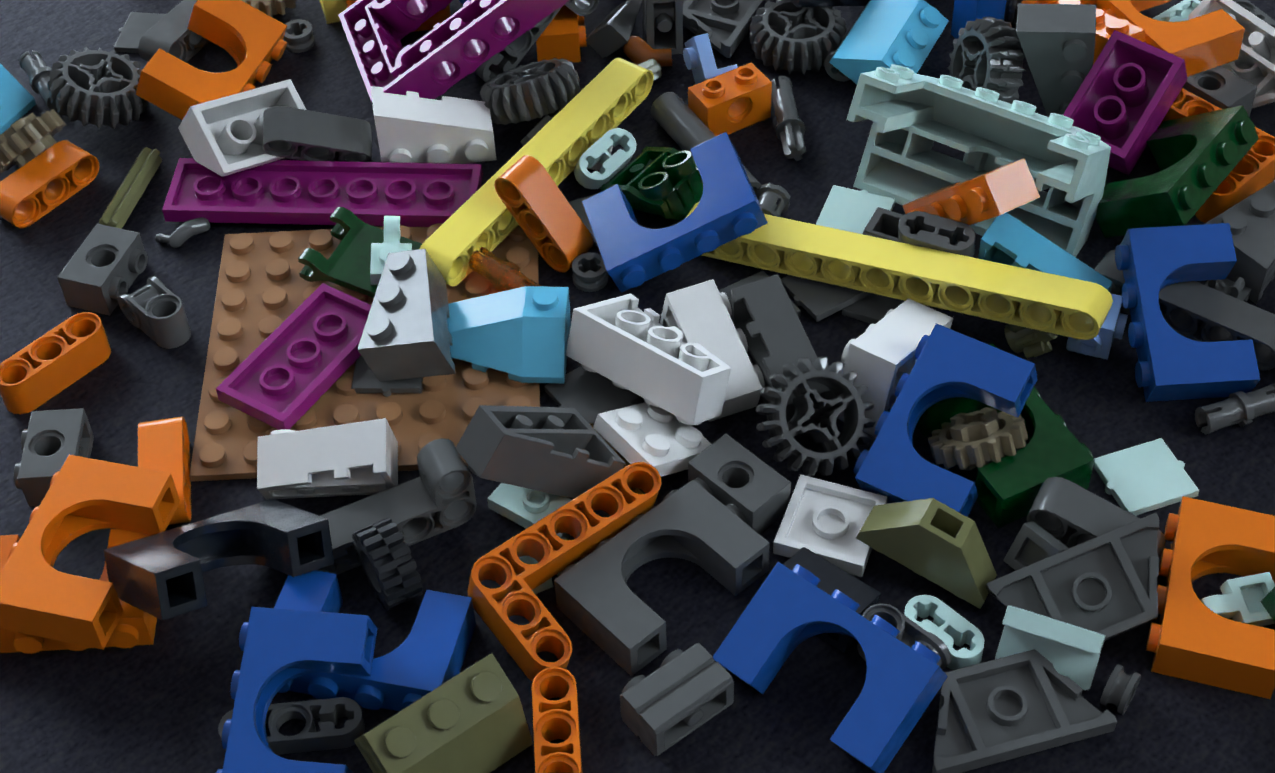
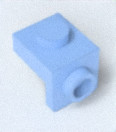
[683,33,738,84]
[1066,293,1128,360]

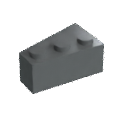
[1016,3,1096,117]
[1205,181,1275,305]
[357,249,456,382]
[731,274,836,425]
[455,405,626,499]

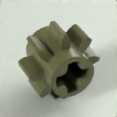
[1004,324,1058,358]

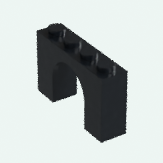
[103,499,335,621]

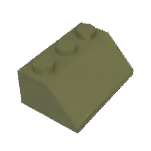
[354,653,533,773]

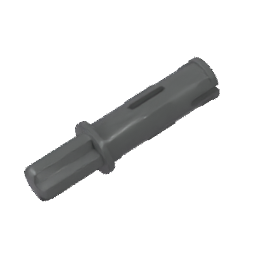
[771,76,807,161]

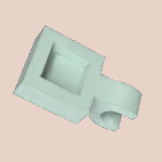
[370,216,412,285]
[1200,572,1275,626]

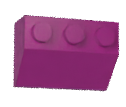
[1063,30,1188,176]

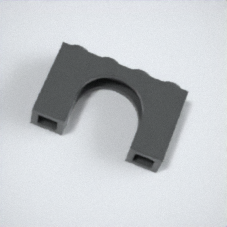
[554,480,770,677]

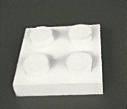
[593,402,711,477]
[773,474,888,577]

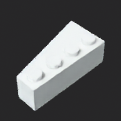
[566,293,731,425]

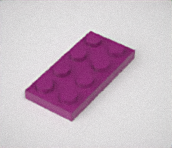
[216,283,371,430]

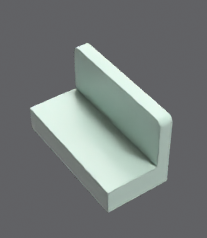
[995,605,1106,690]

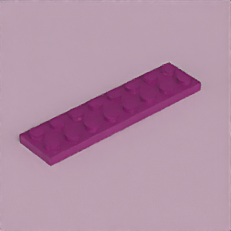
[162,158,483,227]

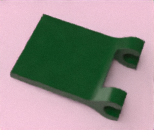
[298,207,422,298]

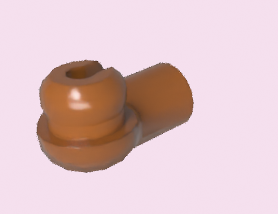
[622,35,672,67]

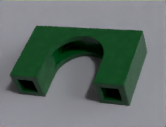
[1095,105,1259,238]
[916,343,1095,528]

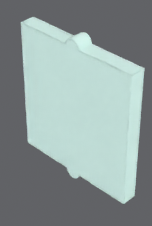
[816,185,895,234]
[1093,438,1199,516]

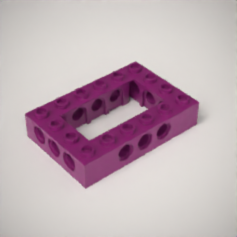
[338,0,569,103]

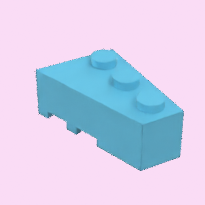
[978,212,1113,292]

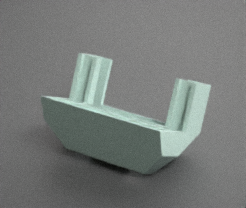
[846,64,1111,257]

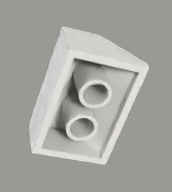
[178,79,306,177]

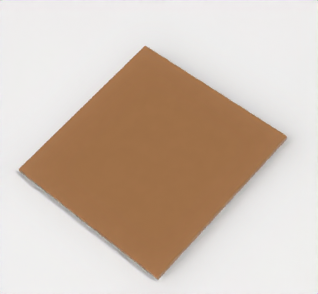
[189,223,540,482]

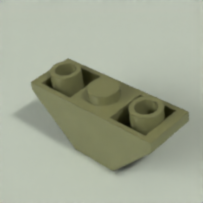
[856,498,997,609]

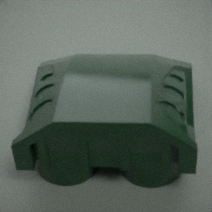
[599,146,703,221]

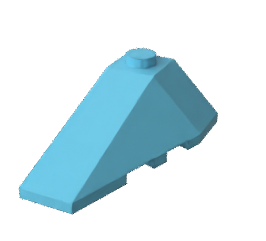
[447,286,571,384]

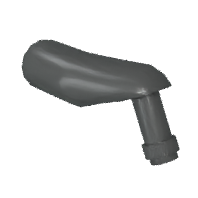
[155,217,210,248]

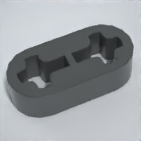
[898,211,976,257]

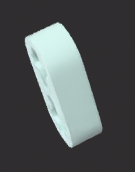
[574,128,637,189]
[904,594,985,670]

